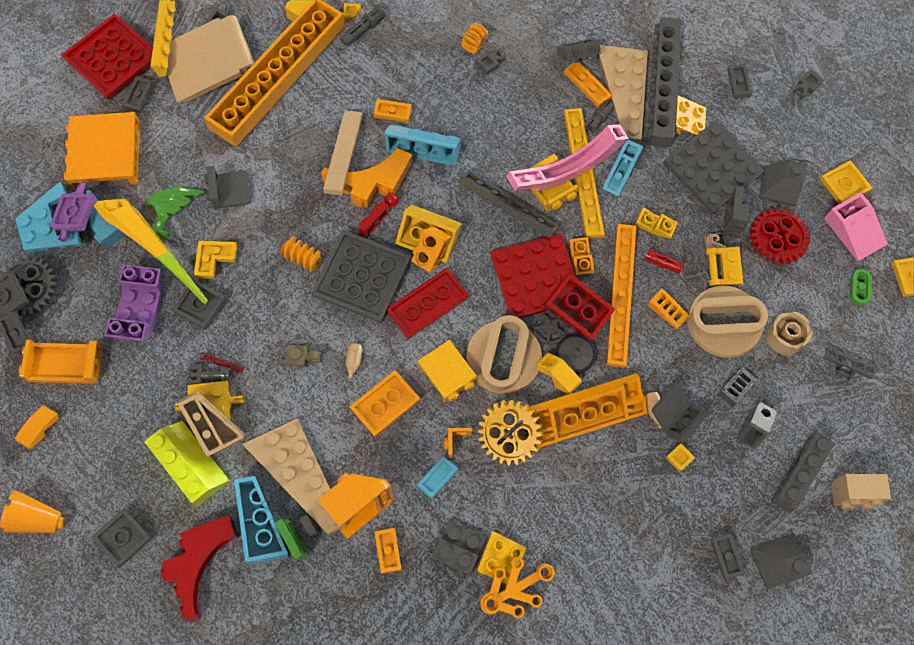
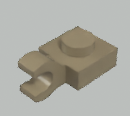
[285,345,321,367]

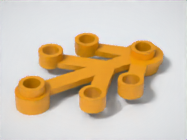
[480,556,555,618]

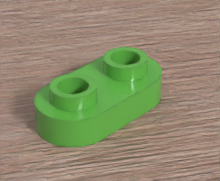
[850,269,872,306]

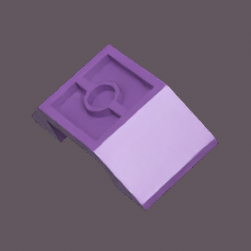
[104,264,162,342]

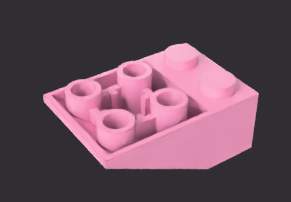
[824,192,888,261]

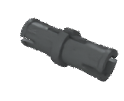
[585,101,614,132]

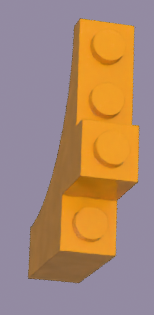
[321,148,413,208]

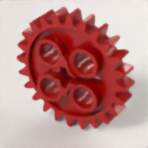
[748,208,811,266]

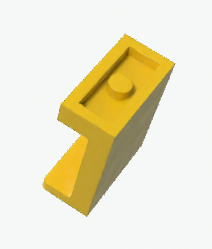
[528,154,579,212]
[417,340,477,403]

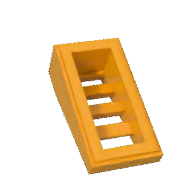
[648,288,689,330]

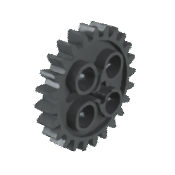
[0,256,60,317]

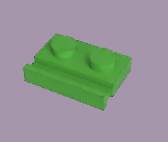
[275,518,311,560]

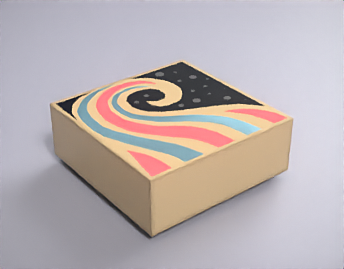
[704,233,726,249]

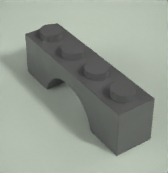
[771,432,835,513]

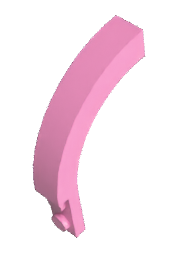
[506,124,629,191]

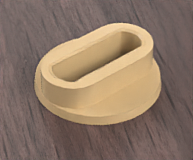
[687,286,768,358]
[466,315,542,394]

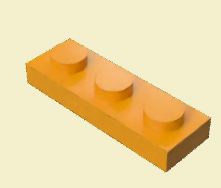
[564,62,612,108]

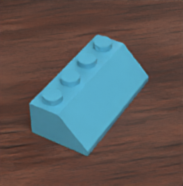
[384,125,461,166]

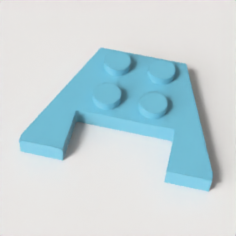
[15,182,82,252]

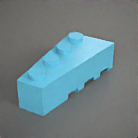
[234,476,289,566]

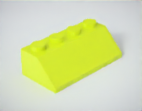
[144,421,230,508]

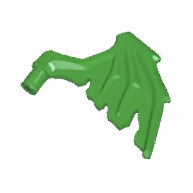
[145,185,205,240]

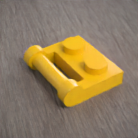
[706,247,743,286]

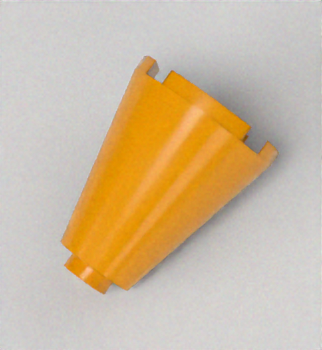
[0,490,65,533]

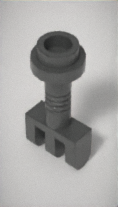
[188,365,232,385]

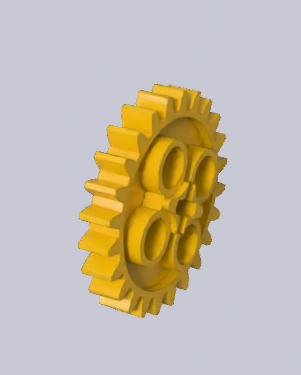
[478,399,543,466]

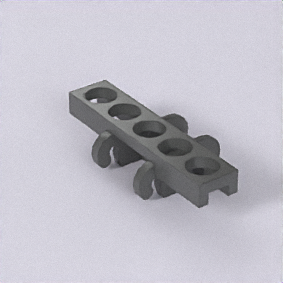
[823,348,876,381]

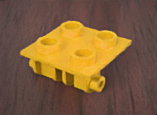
[675,96,706,135]
[477,531,526,584]

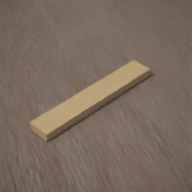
[323,110,362,196]

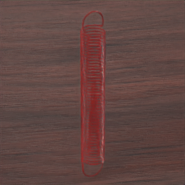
[196,352,249,374]

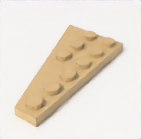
[599,45,648,143]
[242,418,347,535]

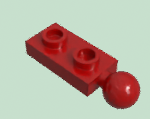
[359,193,399,239]

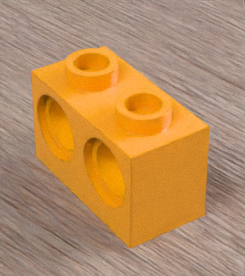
[411,226,452,272]

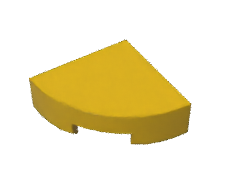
[343,3,361,21]

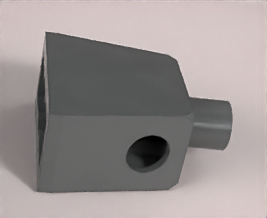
[736,399,777,449]

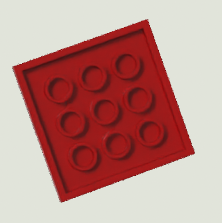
[61,13,153,100]
[490,233,577,319]

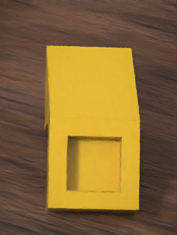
[536,353,582,394]

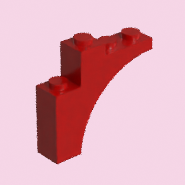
[160,515,238,622]

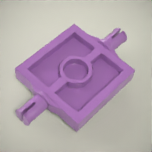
[50,182,96,242]

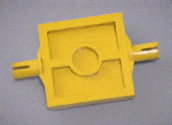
[175,381,244,421]

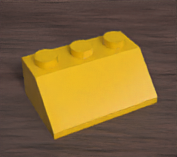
[395,204,462,263]

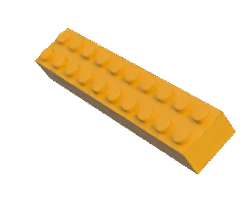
[204,0,345,147]

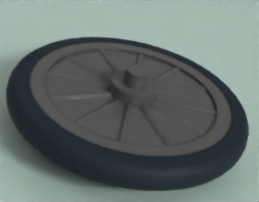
[555,335,596,374]

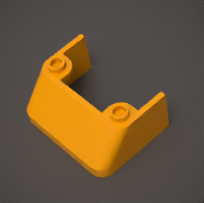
[318,473,395,539]

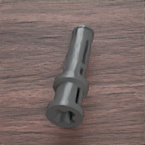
[340,4,386,47]

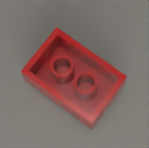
[542,273,615,340]

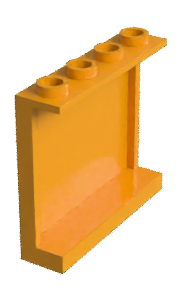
[64,112,140,189]

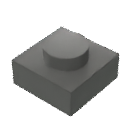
[299,515,319,539]

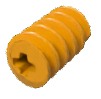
[280,236,322,273]

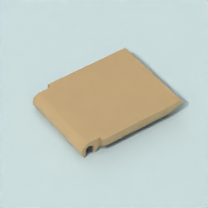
[166,15,254,103]

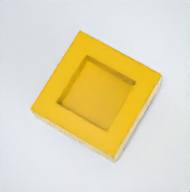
[666,443,695,472]

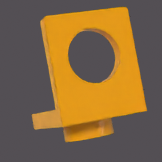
[444,428,472,459]

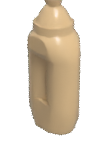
[345,343,363,379]
[645,392,662,429]

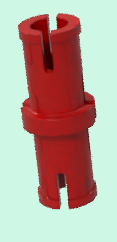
[645,249,684,274]

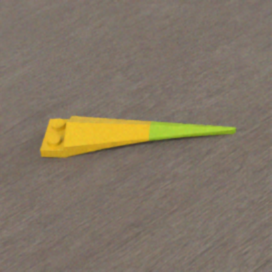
[94,199,208,304]

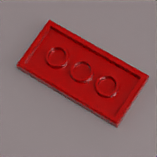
[387,268,469,340]

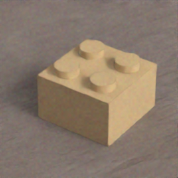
[831,474,891,510]

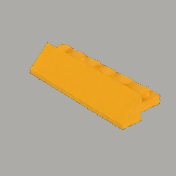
[527,373,648,448]

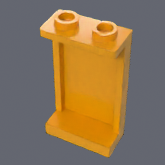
[19,340,103,384]

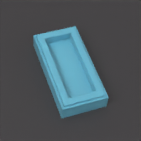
[416,455,458,500]

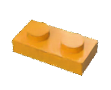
[374,99,412,123]
[374,528,402,574]

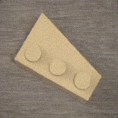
[177,391,244,457]

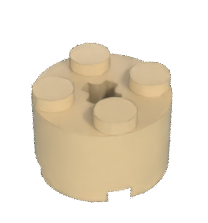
[766,312,812,356]

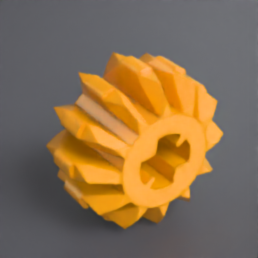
[461,23,488,54]

